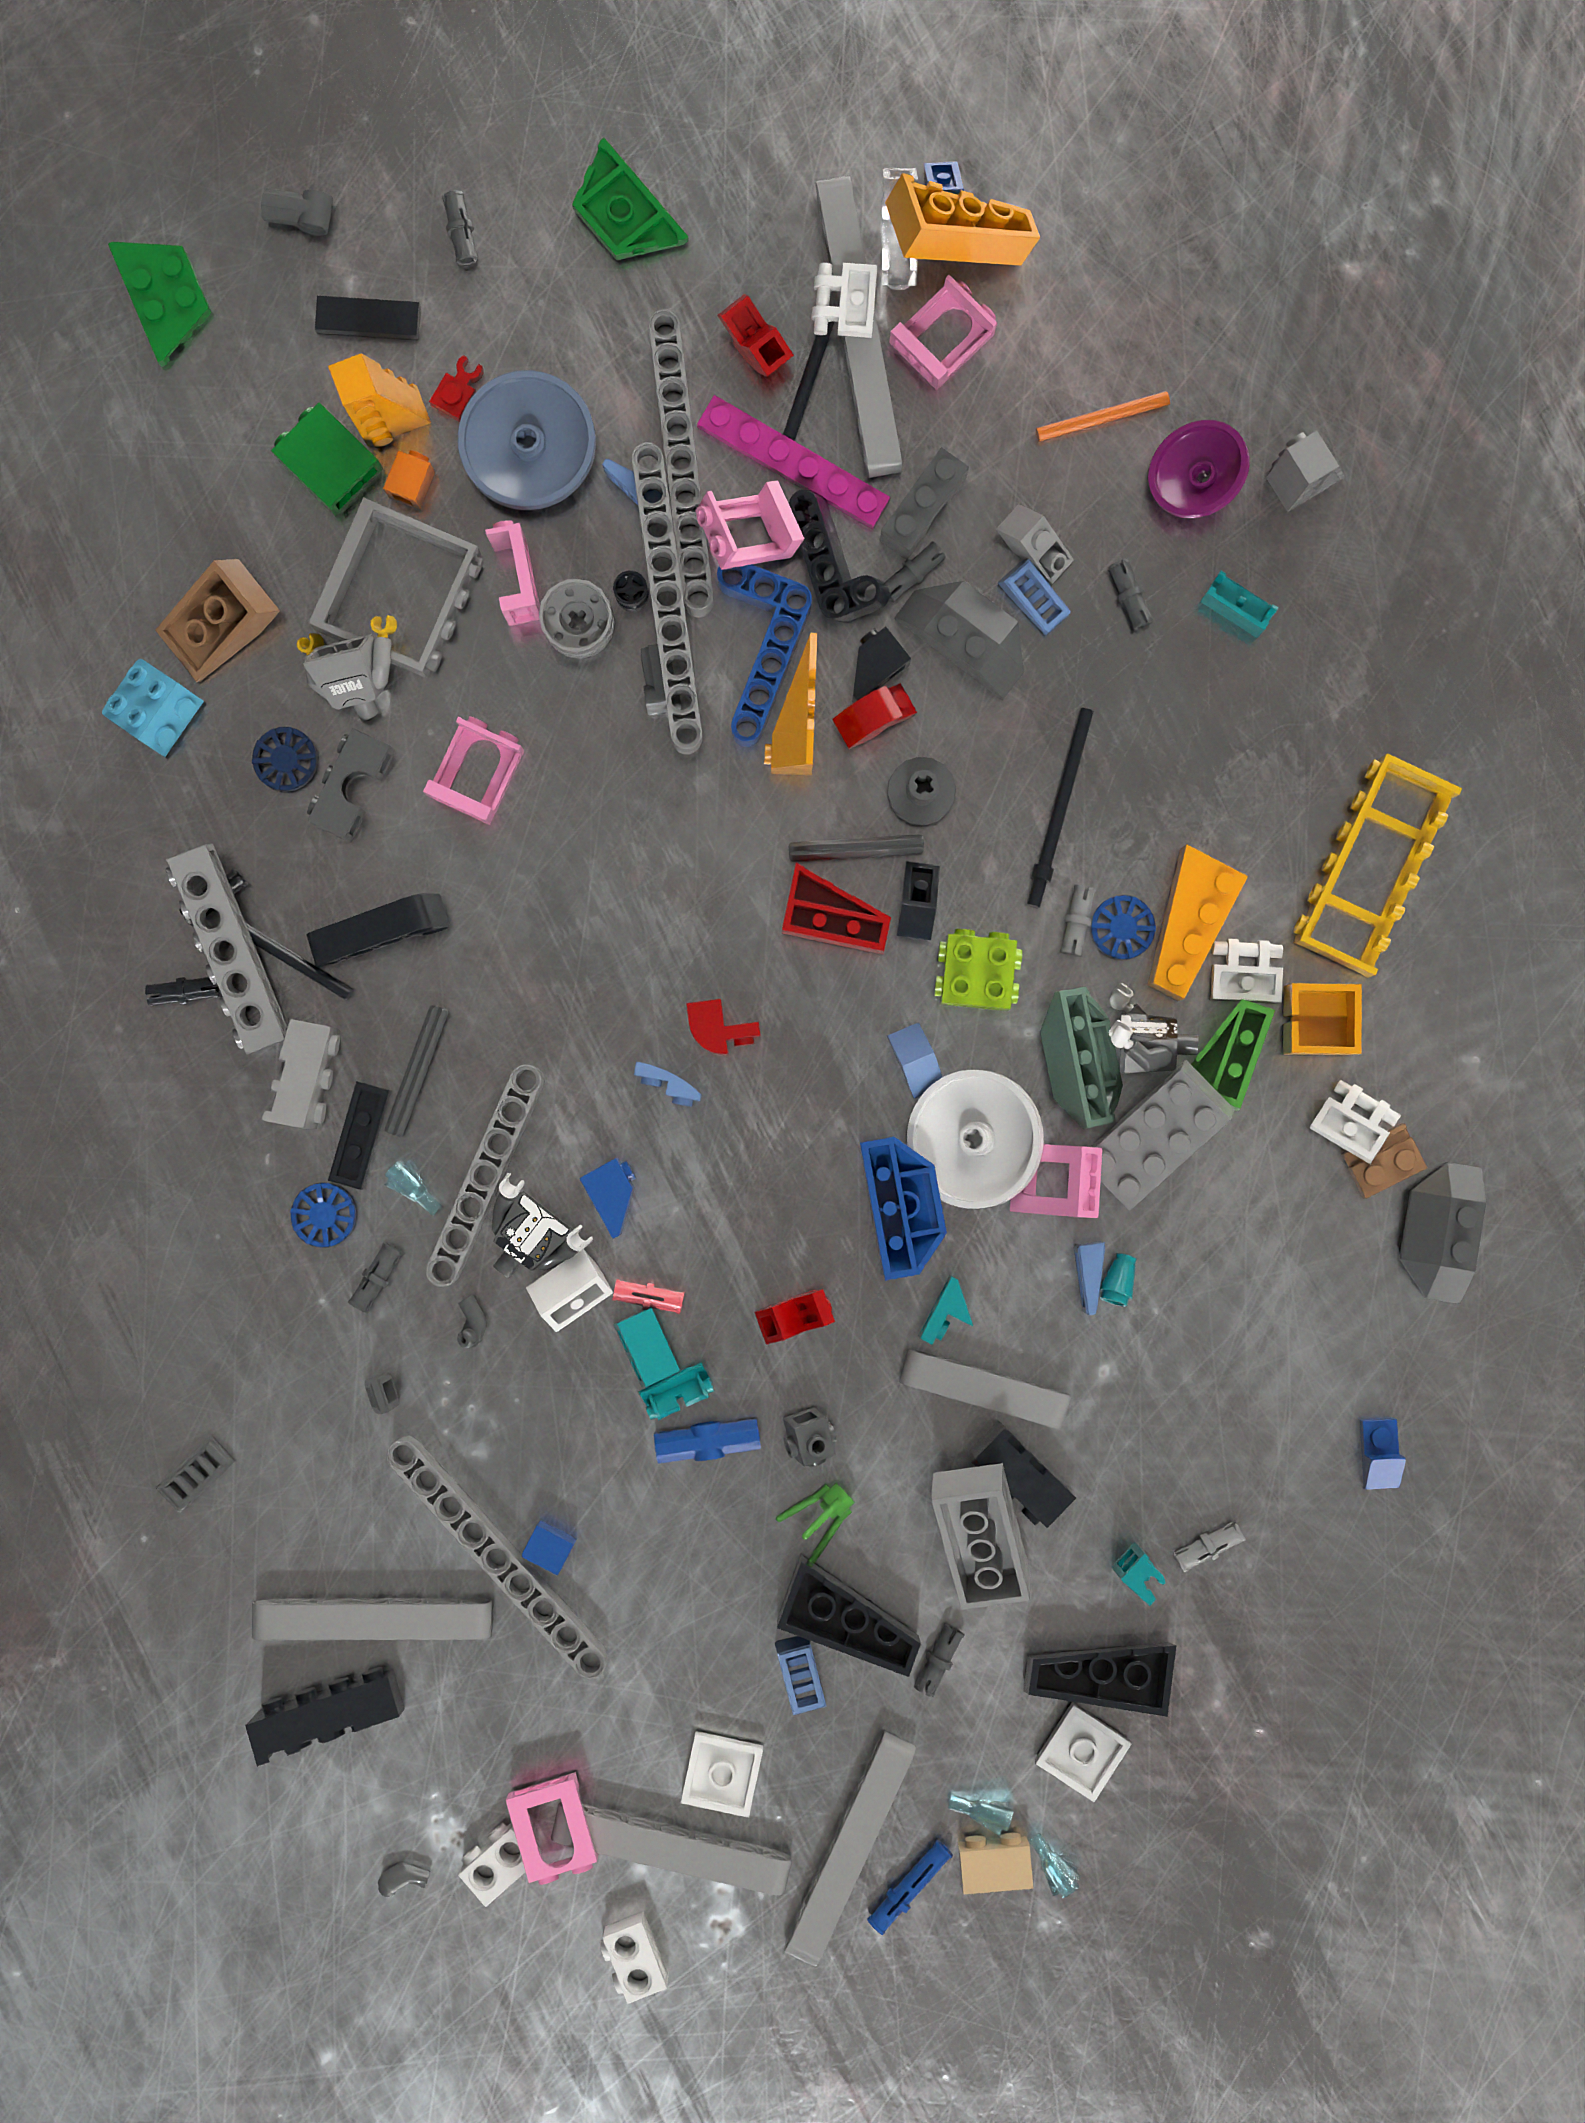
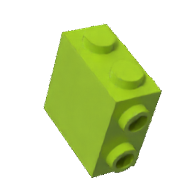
[934,929,1022,1011]

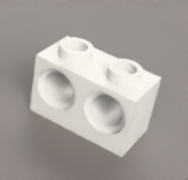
[458,1822,542,1907]
[600,1911,669,2004]

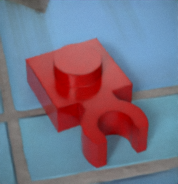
[429,355,484,422]

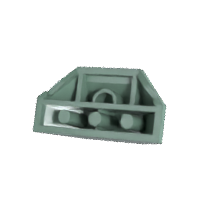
[1040,987,1123,1129]

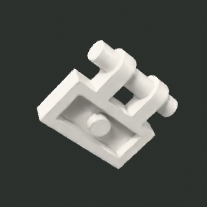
[811,263,877,338]
[1210,938,1283,1003]
[1310,1080,1401,1164]

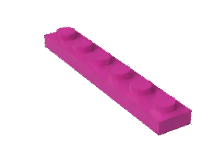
[697,395,891,529]

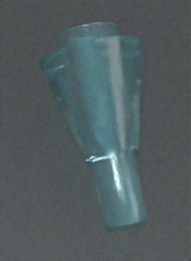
[384,1160,442,1216]
[948,1795,1014,1836]
[1029,1833,1081,1898]

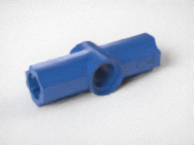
[654,1418,761,1464]

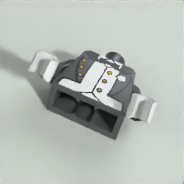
[1109,983,1198,1073]
[492,1173,593,1278]

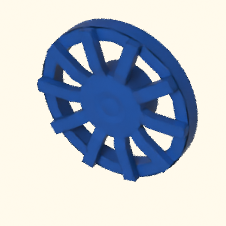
[1091,895,1156,960]
[290,1183,356,1248]

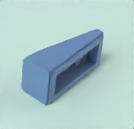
[602,459,662,505]
[998,559,1071,635]
[1073,1241,1105,1315]
[775,1636,826,1715]

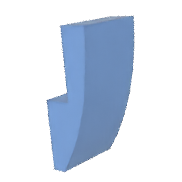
[634,1061,702,1107]

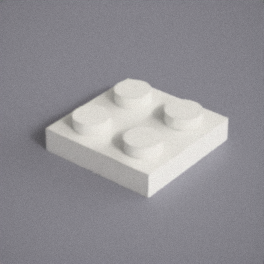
[1034,1702,1132,1802]
[681,1731,763,1818]

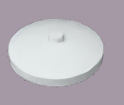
[907,1070,1044,1209]

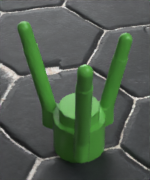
[776,1483,855,1564]

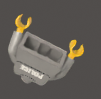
[297,615,397,720]

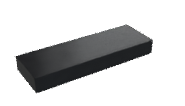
[315,295,421,340]
[328,1081,391,1190]

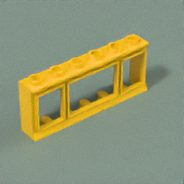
[1293,753,1462,978]

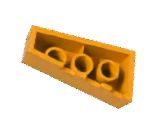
[885,173,1040,266]
[328,353,431,447]
[1147,844,1248,1001]

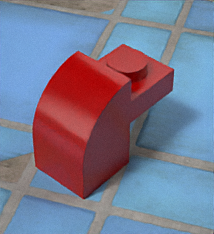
[717,294,794,377]
[832,683,917,749]
[686,999,761,1055]
[754,1289,835,1345]

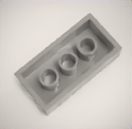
[1091,1060,1235,1211]
[931,1463,1030,1610]

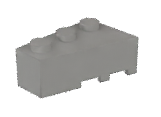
[1266,431,1345,512]
[262,1019,340,1129]

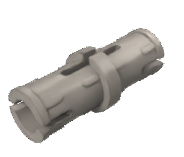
[1060,885,1096,956]
[1174,1520,1246,1573]

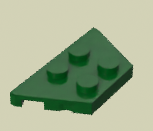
[572,137,689,260]
[108,242,212,367]

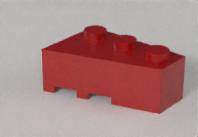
[782,862,891,955]

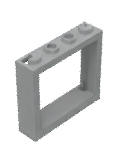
[309,497,483,678]

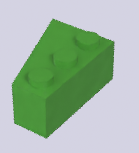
[1191,999,1275,1111]

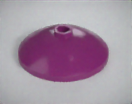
[1148,420,1250,518]

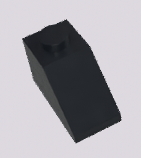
[852,626,911,703]
[897,861,940,940]

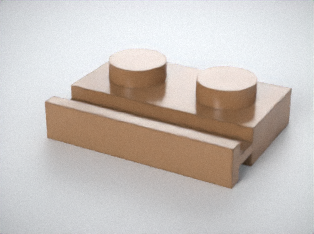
[1341,1123,1427,1199]

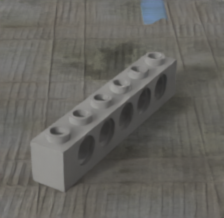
[166,844,288,1055]

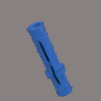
[867,1840,953,1935]

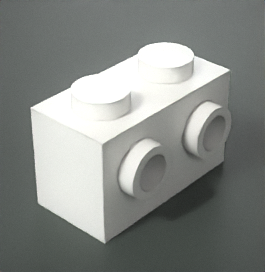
[526,1249,613,1332]

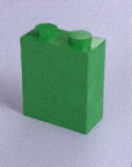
[271,402,383,517]

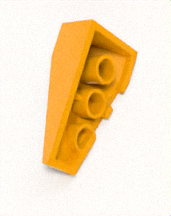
[764,633,817,775]

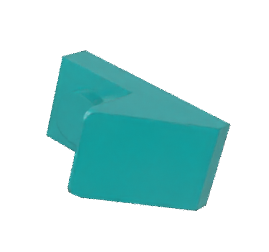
[918,1275,973,1345]

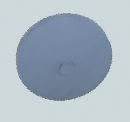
[458,370,596,510]

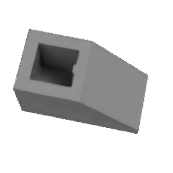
[996,504,1074,585]

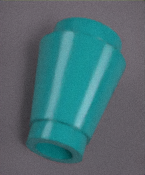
[1100,1253,1137,1307]

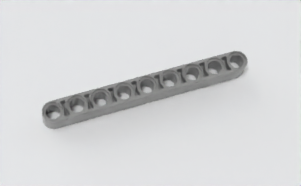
[816,176,903,478]
[649,309,714,617]
[632,442,702,754]
[387,1436,608,1680]

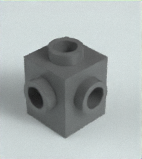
[783,1407,837,1467]

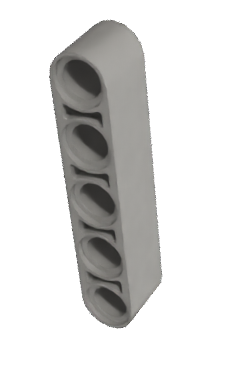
[899,1349,1071,1429]

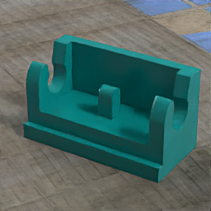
[1200,570,1279,638]
[613,1308,680,1387]
[1112,1542,1165,1606]

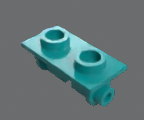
[638,1363,714,1420]

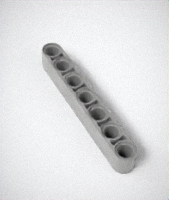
[426,1064,545,1287]
[252,1599,492,1640]
[784,1731,916,1967]
[551,1802,792,1895]

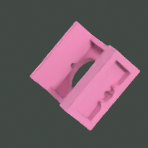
[889,275,997,390]
[695,480,804,570]
[485,520,540,626]
[423,716,524,825]
[1010,1144,1102,1218]
[506,1772,599,1885]

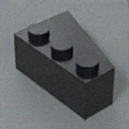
[970,1421,1076,1528]

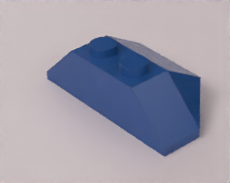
[860,1137,947,1281]

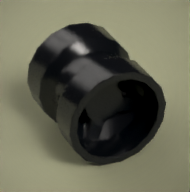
[613,570,649,612]

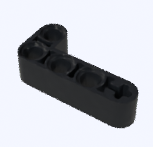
[789,489,890,622]
[306,893,450,968]

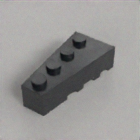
[1023,1642,1177,1717]

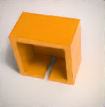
[1283,983,1362,1055]

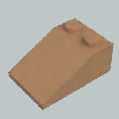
[155,559,280,682]

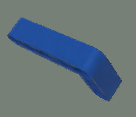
[717,565,812,747]

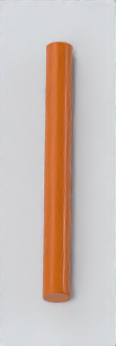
[1036,391,1170,442]

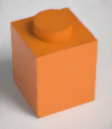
[383,450,435,510]

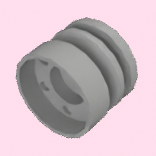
[539,578,615,659]

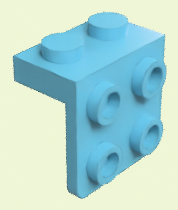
[102,659,204,757]

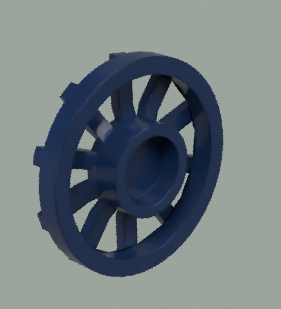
[252,727,318,792]

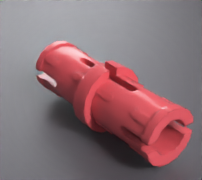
[612,1279,684,1314]

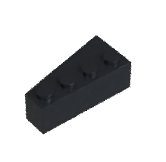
[777,1555,921,1677]
[245,1667,405,1767]

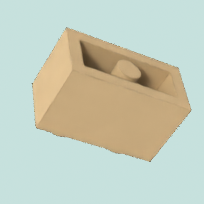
[958,1833,1034,1894]

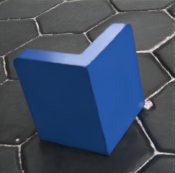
[522,1520,577,1576]

